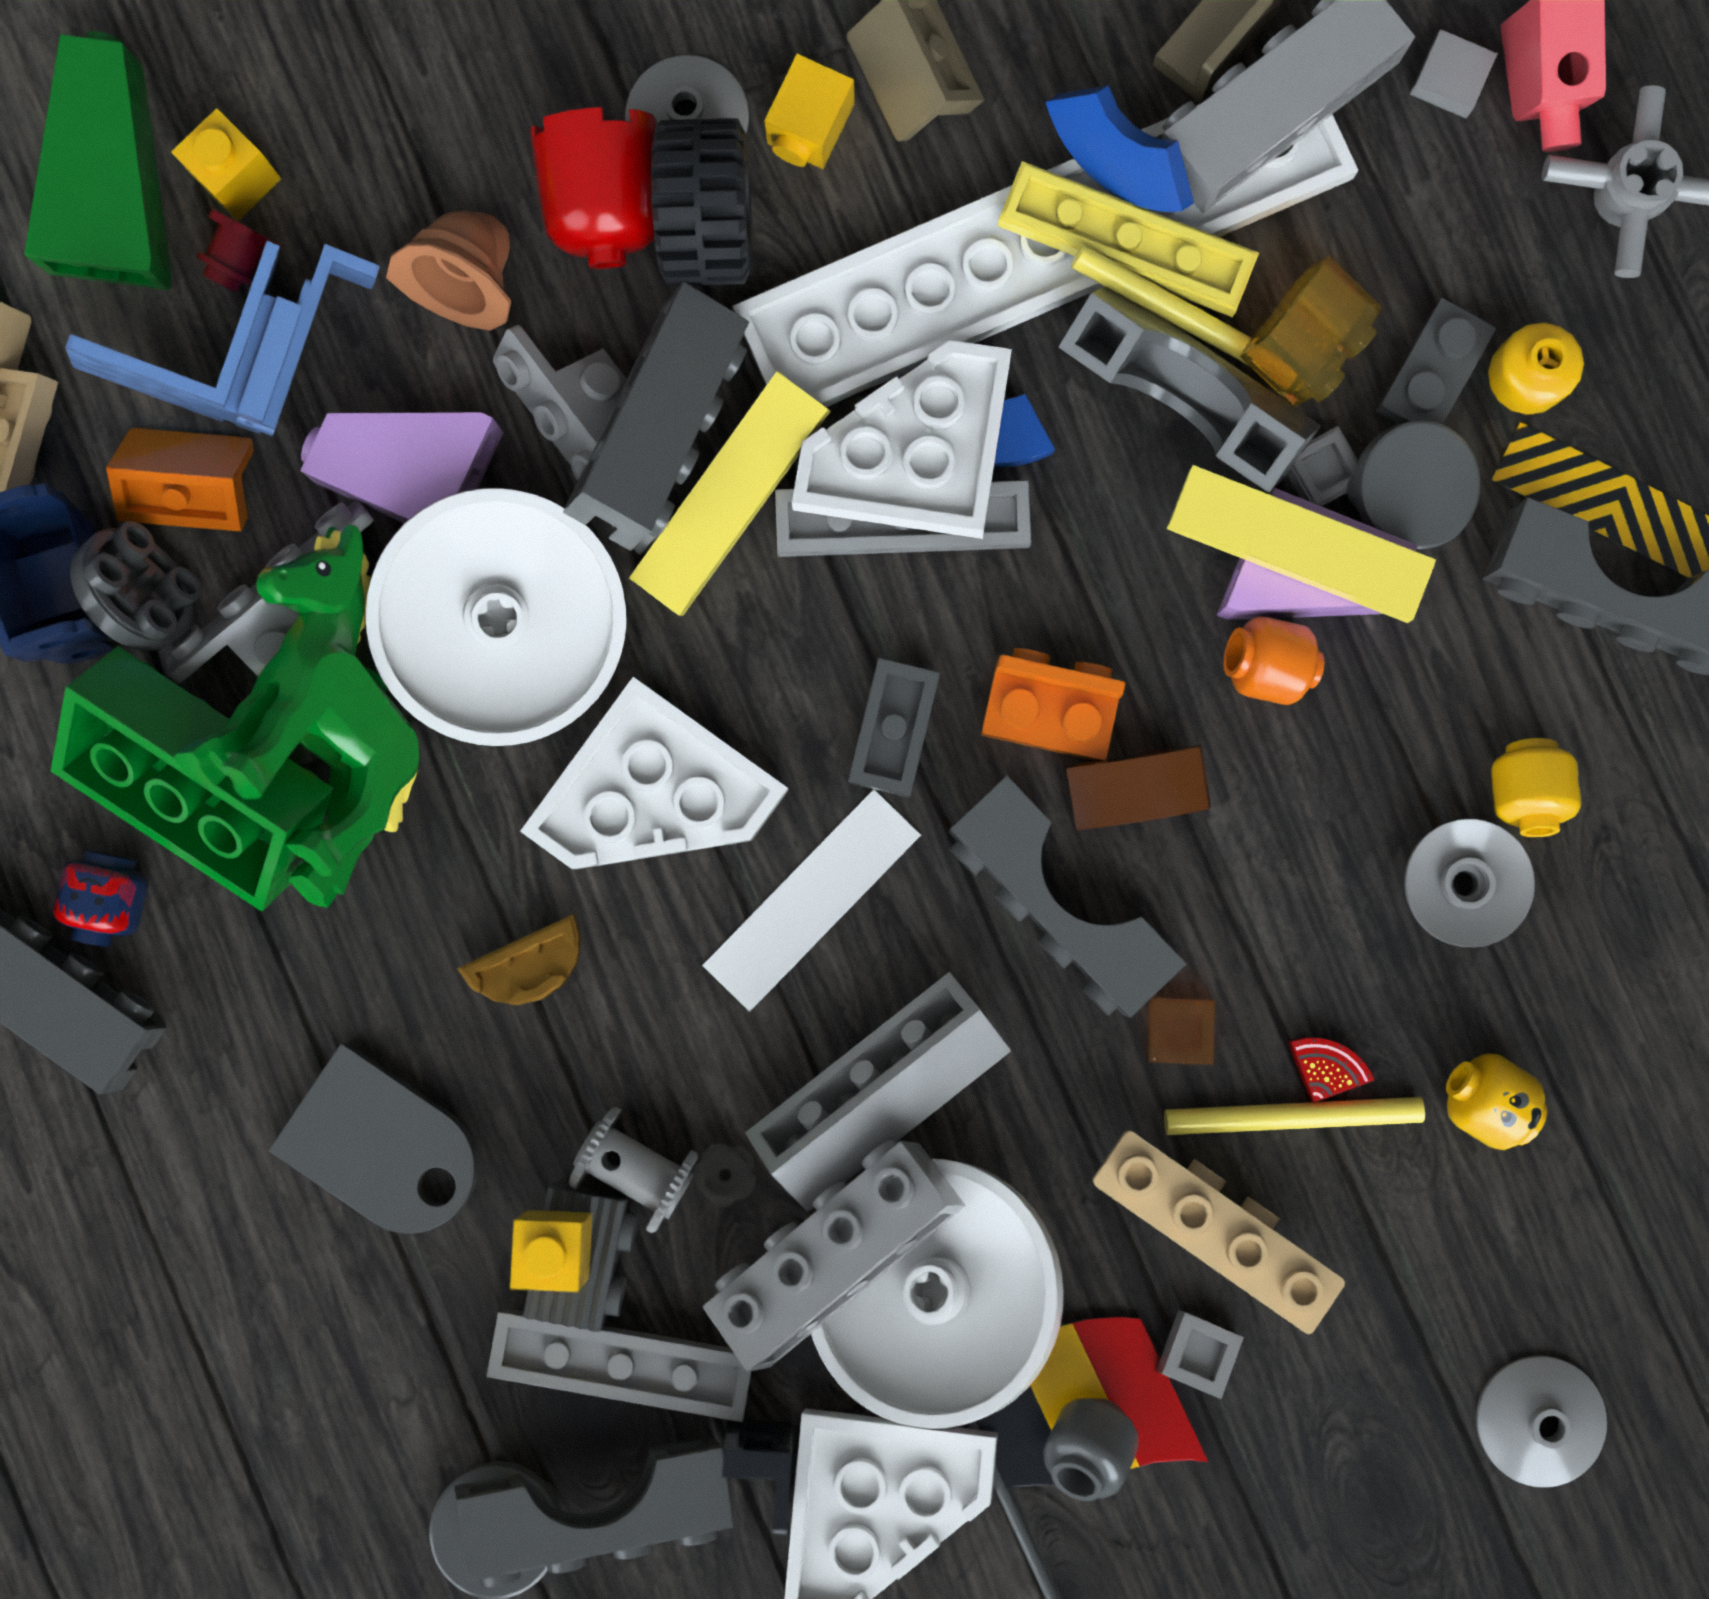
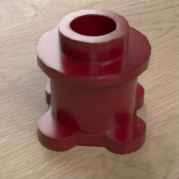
[196,209,282,293]

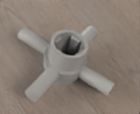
[1542,85,1709,278]

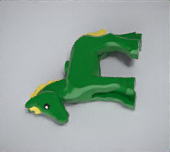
[174,524,419,908]

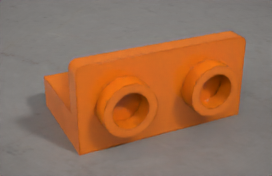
[980,648,1126,761]

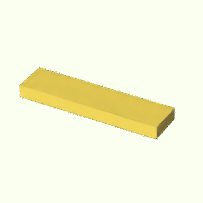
[998,161,1259,317]
[629,371,831,616]
[1166,465,1436,623]

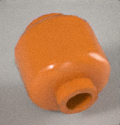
[1223,616,1325,705]

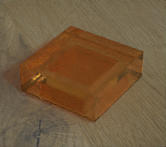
[1146,998,1215,1065]

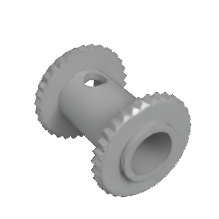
[569,1107,698,1233]

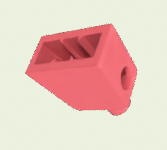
[1500,0,1606,152]

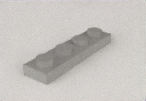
[775,481,1031,557]
[487,1308,752,1422]

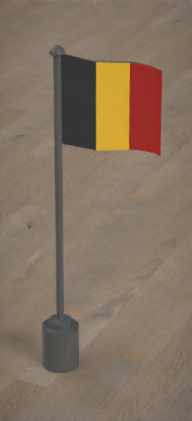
[965,1316,1209,1599]

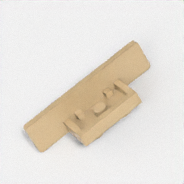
[0,302,58,492]
[1093,1130,1345,1334]

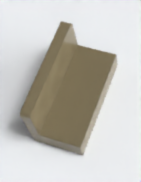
[847,0,985,141]
[1153,0,1283,103]

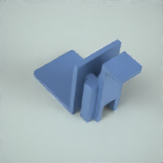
[65,241,380,437]

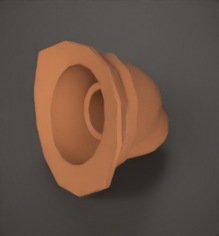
[386,210,511,331]

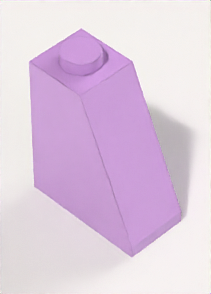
[300,412,504,523]
[1217,488,1418,620]

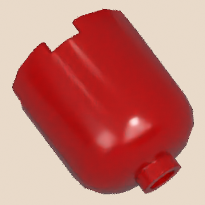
[530,107,658,269]

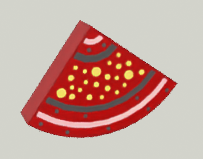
[1287,1037,1374,1103]

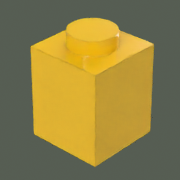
[764,54,855,169]
[171,108,282,222]
[510,1210,592,1292]

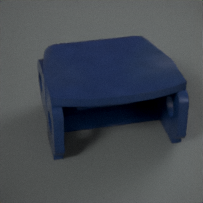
[0,483,115,664]

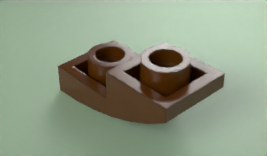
[1066,745,1211,831]

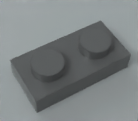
[1375,298,1497,424]
[848,658,940,798]

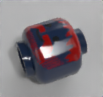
[53,850,149,947]

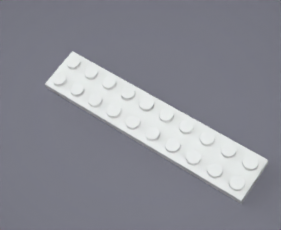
[732,104,1359,407]

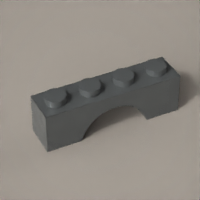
[1059,287,1321,493]
[1482,498,1709,676]
[949,776,1186,1018]
[454,1435,733,1587]

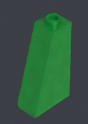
[24,31,172,291]

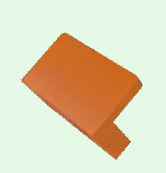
[106,428,254,532]

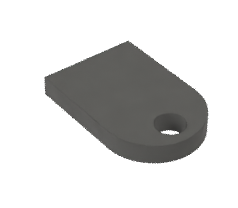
[268,1043,479,1234]

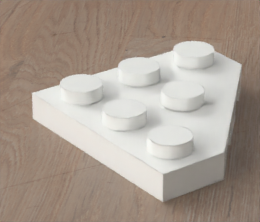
[792,340,1012,539]
[520,677,789,869]
[785,1408,998,1599]

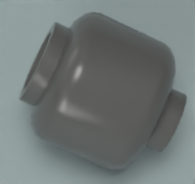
[1043,1398,1139,1501]

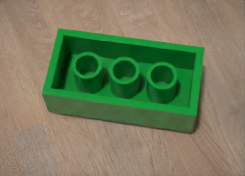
[51,646,333,912]

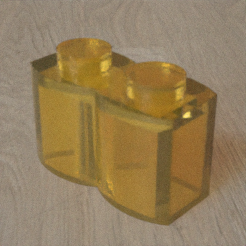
[1240,255,1382,408]

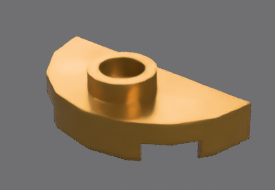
[457,914,582,1005]

